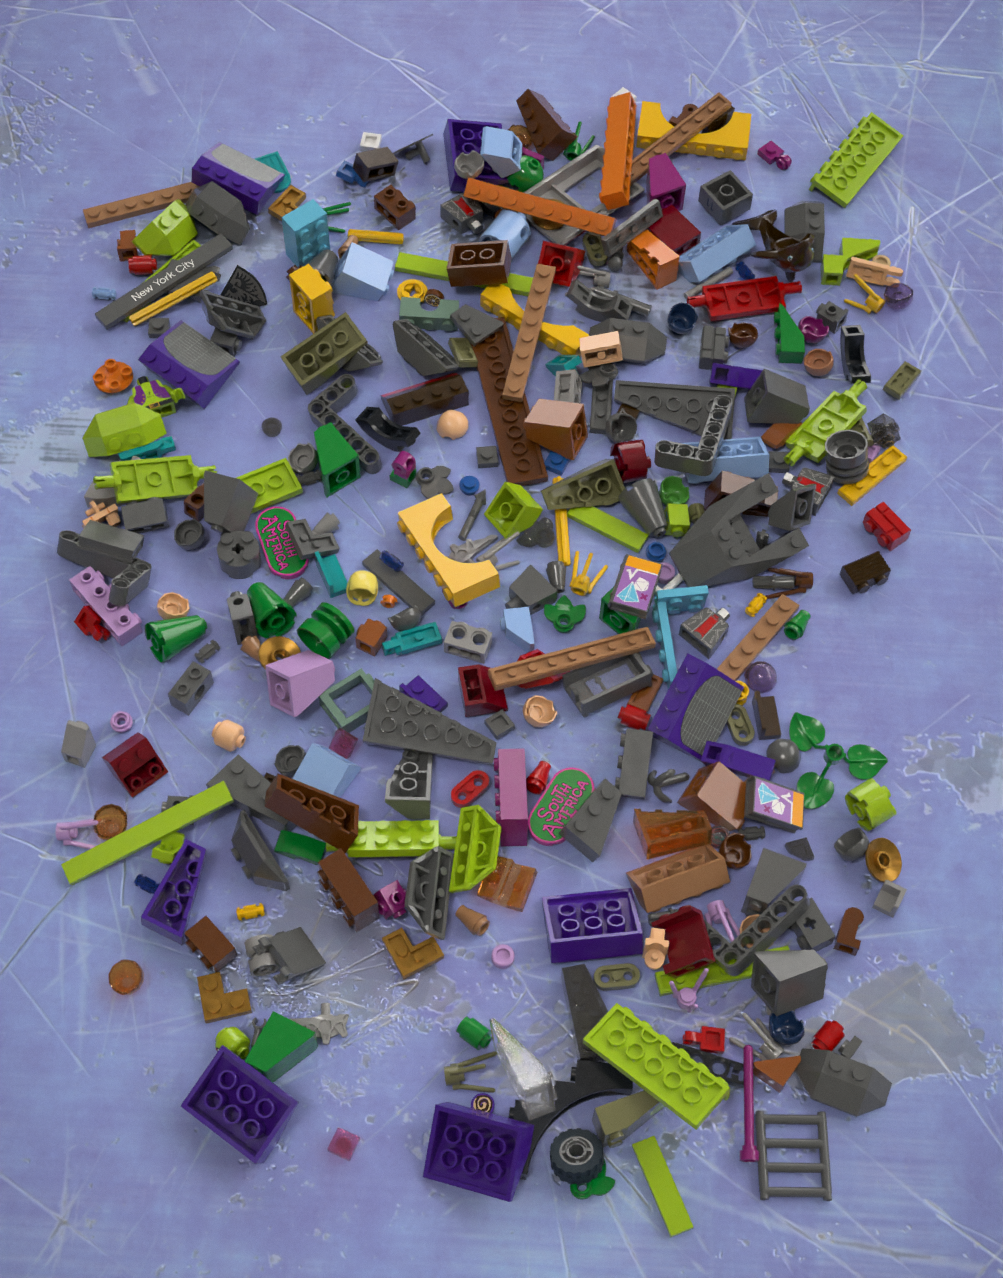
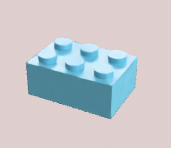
[282,199,330,267]

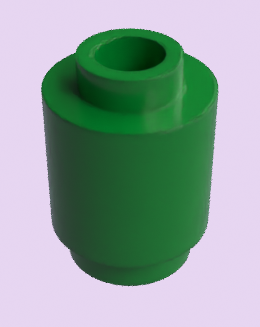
[456,1016,492,1050]

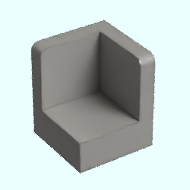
[872,880,907,918]

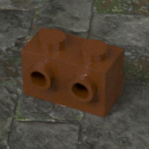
[374,185,416,230]
[184,916,238,973]

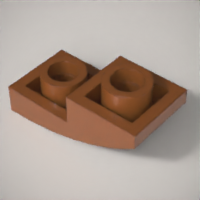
[761,422,803,449]

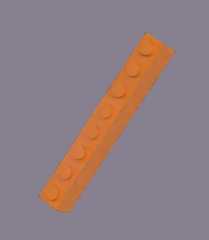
[599,92,637,210]
[463,177,617,236]

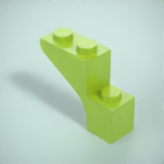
[820,238,880,286]

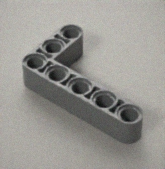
[308,374,382,474]
[654,395,732,476]
[57,530,152,606]
[704,884,810,976]

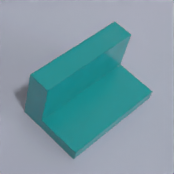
[315,551,348,598]

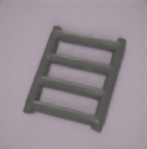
[755,1110,832,1201]

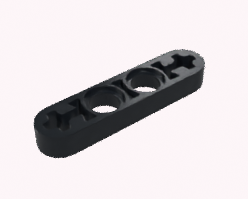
[671,1042,744,1088]

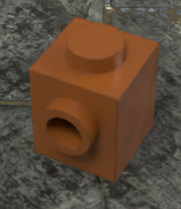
[355,618,387,657]

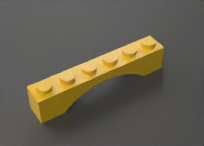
[480,284,589,357]

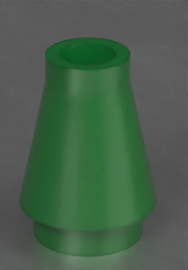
[784,610,811,640]

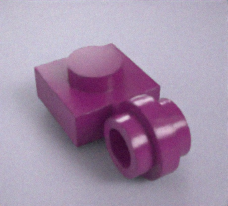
[757,140,792,170]

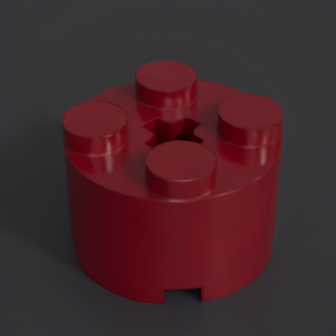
[610,440,651,483]

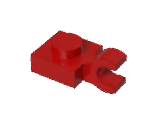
[74,605,111,641]
[682,1026,725,1054]

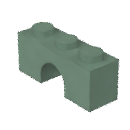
[399,297,459,331]

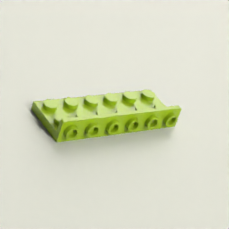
[809,112,904,208]
[583,1003,730,1130]

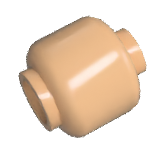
[212,719,246,752]

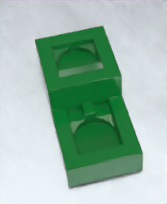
[274,830,326,865]

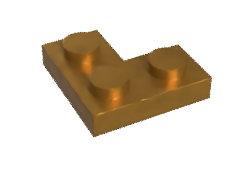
[268,185,306,221]
[382,928,444,980]
[197,972,252,1024]

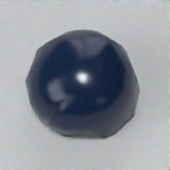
[667,302,698,334]
[769,1011,805,1046]

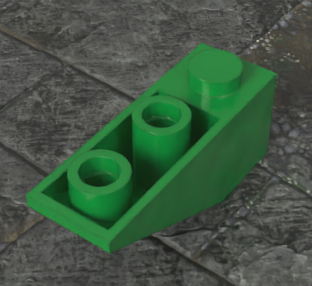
[774,304,805,364]

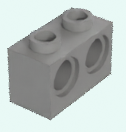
[554,369,582,404]
[444,621,492,664]

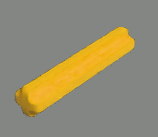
[348,229,404,244]

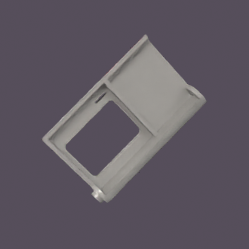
[517,145,645,245]

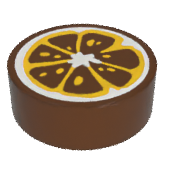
[424,289,445,307]

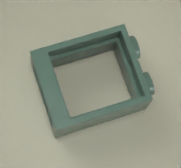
[318,668,374,736]

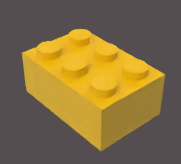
[289,264,335,334]

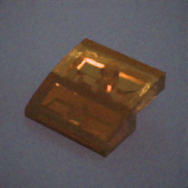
[477,856,538,912]

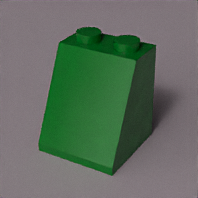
[314,422,361,498]
[599,587,641,634]
[245,1011,318,1082]

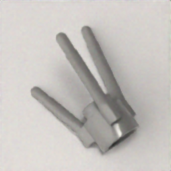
[565,265,610,296]
[476,532,520,570]
[729,1013,784,1061]

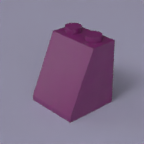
[646,153,686,211]

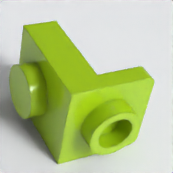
[151,832,185,864]

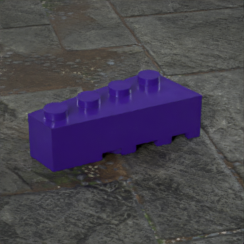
[141,839,206,945]

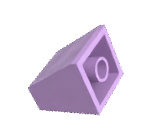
[265,650,335,717]

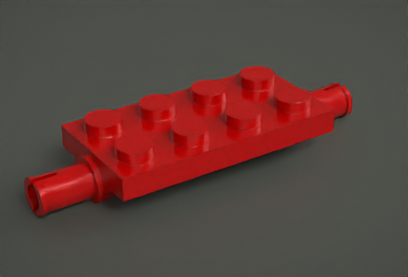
[686,276,802,321]

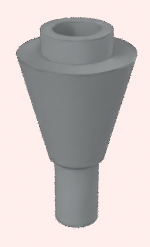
[312,512,340,535]

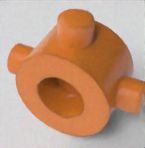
[380,595,397,608]

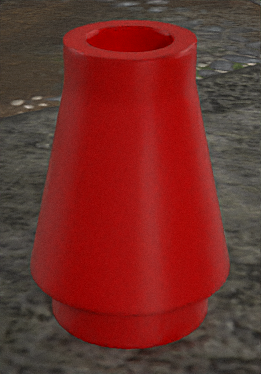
[526,761,551,794]

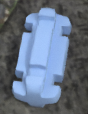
[92,287,116,300]

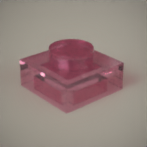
[329,728,358,759]
[327,1127,360,1161]

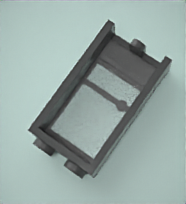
[562,652,653,717]

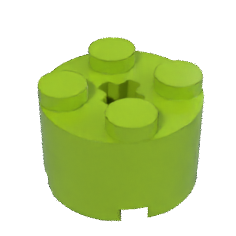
[845,778,897,831]

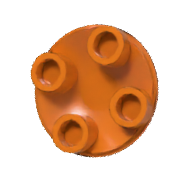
[93,359,133,393]

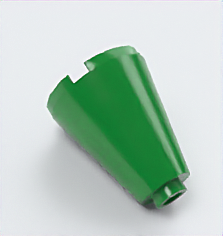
[247,582,297,639]
[145,615,207,662]

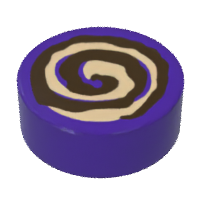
[471,1093,495,1114]

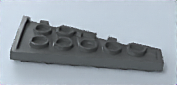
[614,380,735,440]
[363,678,497,765]

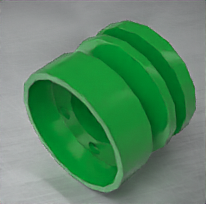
[297,602,354,659]

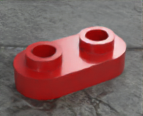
[451,770,489,808]

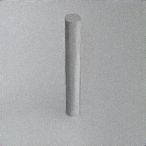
[684,267,733,299]

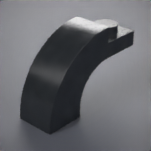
[840,325,871,384]
[355,407,421,452]

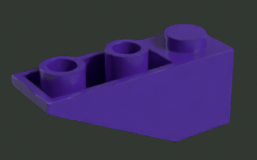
[709,363,763,389]
[701,741,776,781]

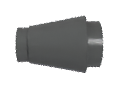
[546,561,566,593]
[283,577,313,607]

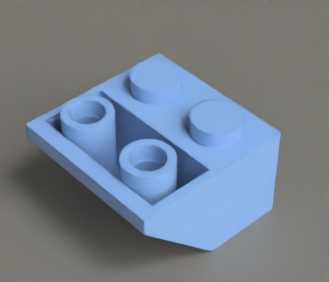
[480,126,522,178]

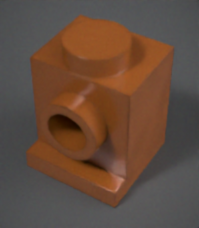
[117,230,139,262]

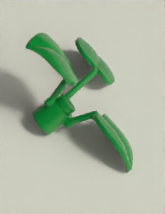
[789,712,888,809]

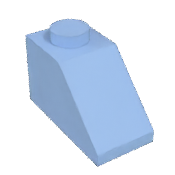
[500,607,534,653]

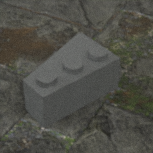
[615,728,653,799]
[559,778,622,862]

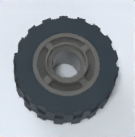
[550,1128,604,1185]

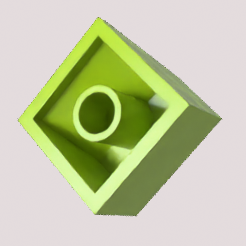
[484,482,544,539]

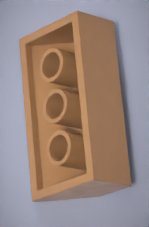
[626,843,730,913]

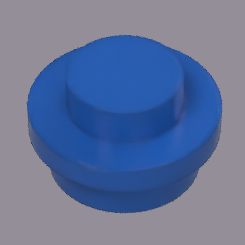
[459,476,480,495]
[646,542,667,562]

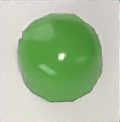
[659,476,689,506]

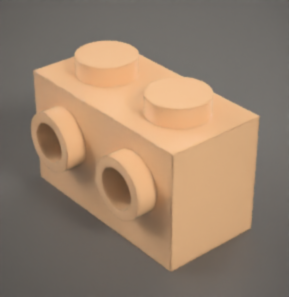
[579,331,623,368]

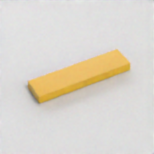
[837,445,907,506]

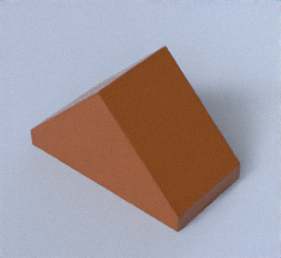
[753,1056,801,1093]

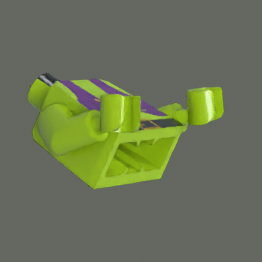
[127,376,186,418]

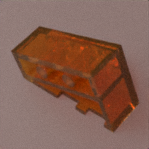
[633,809,712,859]

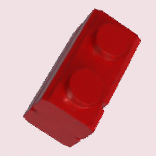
[862,502,911,551]

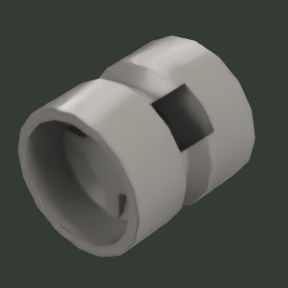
[244,934,280,976]

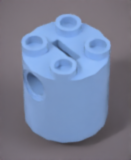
[479,209,531,258]

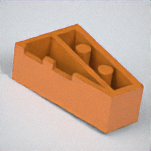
[626,230,680,290]

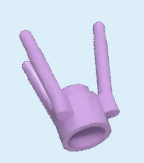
[56,818,101,849]
[705,900,740,948]
[669,968,709,1013]

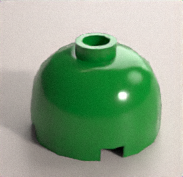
[506,155,544,192]

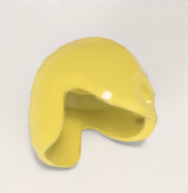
[346,570,378,606]

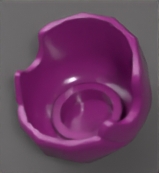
[798,316,829,344]

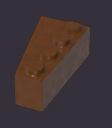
[516,89,578,161]
[265,773,359,853]

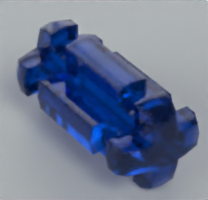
[735,261,755,280]
[379,550,404,572]
[134,874,159,894]

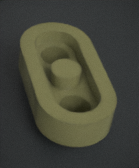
[582,232,608,266]
[726,704,755,746]
[593,963,640,991]

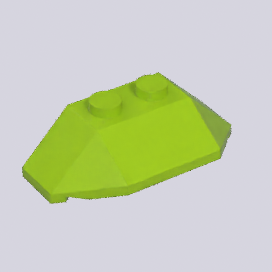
[132,199,198,256]
[82,402,167,457]
[449,805,501,893]

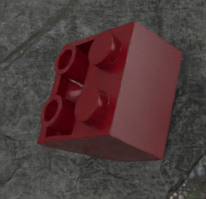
[458,664,508,717]
[102,732,168,798]

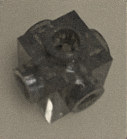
[867,413,901,449]

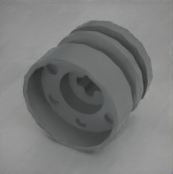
[825,430,869,484]

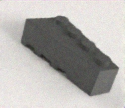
[206,754,297,832]

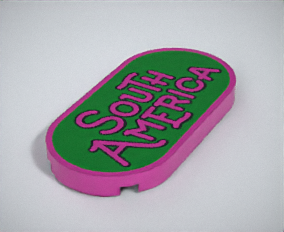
[255,507,309,579]
[528,767,594,846]

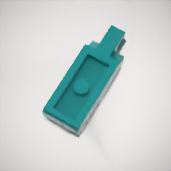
[118,436,176,461]
[382,622,442,656]

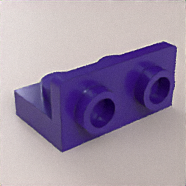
[399,675,448,713]

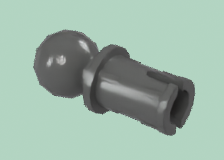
[608,247,624,271]

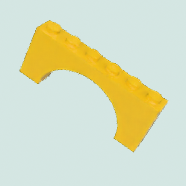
[636,101,752,160]
[397,493,500,607]

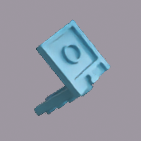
[652,585,709,689]

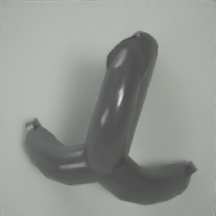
[647,769,689,803]

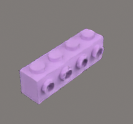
[69,566,142,647]

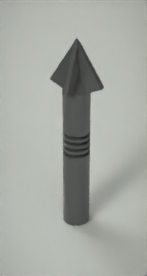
[458,489,486,541]

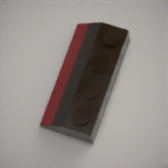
[380,373,469,426]

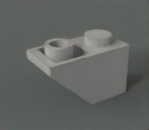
[61,720,96,768]

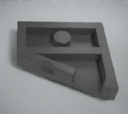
[450,304,504,347]

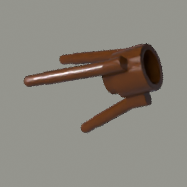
[765,568,813,599]

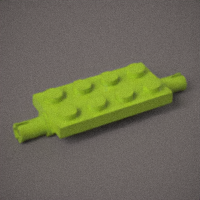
[784,380,867,466]
[93,455,217,504]
[326,820,457,857]

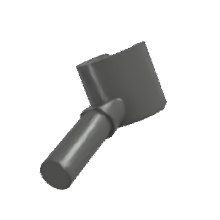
[251,1017,267,1047]

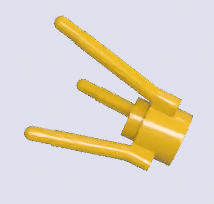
[844,274,886,314]
[569,551,608,596]

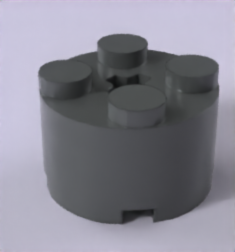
[217,531,261,579]

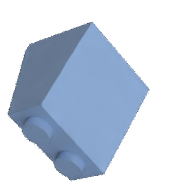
[331,242,394,301]
[293,743,361,797]

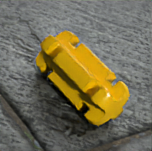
[745,593,767,617]
[236,903,265,920]

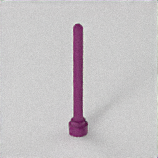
[740,1045,759,1162]

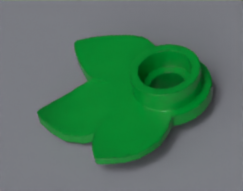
[544,595,586,633]
[570,1159,615,1200]

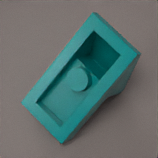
[545,355,582,377]

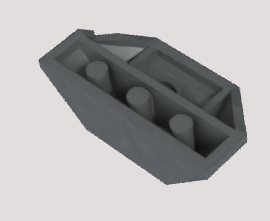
[185,181,250,245]
[784,201,825,263]
[199,290,266,339]
[316,315,383,371]
[589,318,667,364]
[392,319,459,376]
[231,809,290,891]
[405,846,454,940]
[795,1048,892,1117]

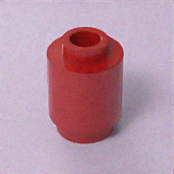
[128,255,157,275]
[617,703,651,731]
[811,1020,845,1051]

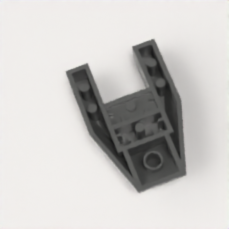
[669,473,809,587]

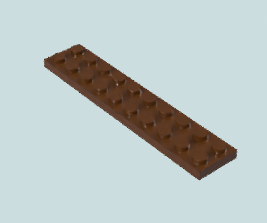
[470,317,548,486]

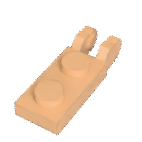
[846,257,904,287]

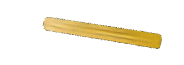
[129,272,218,326]
[552,476,571,566]

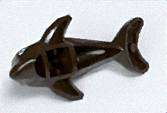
[732,209,815,282]

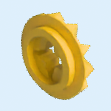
[397,279,428,303]

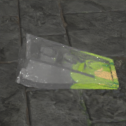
[489,1018,558,1121]

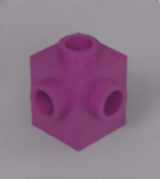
[373,880,406,920]

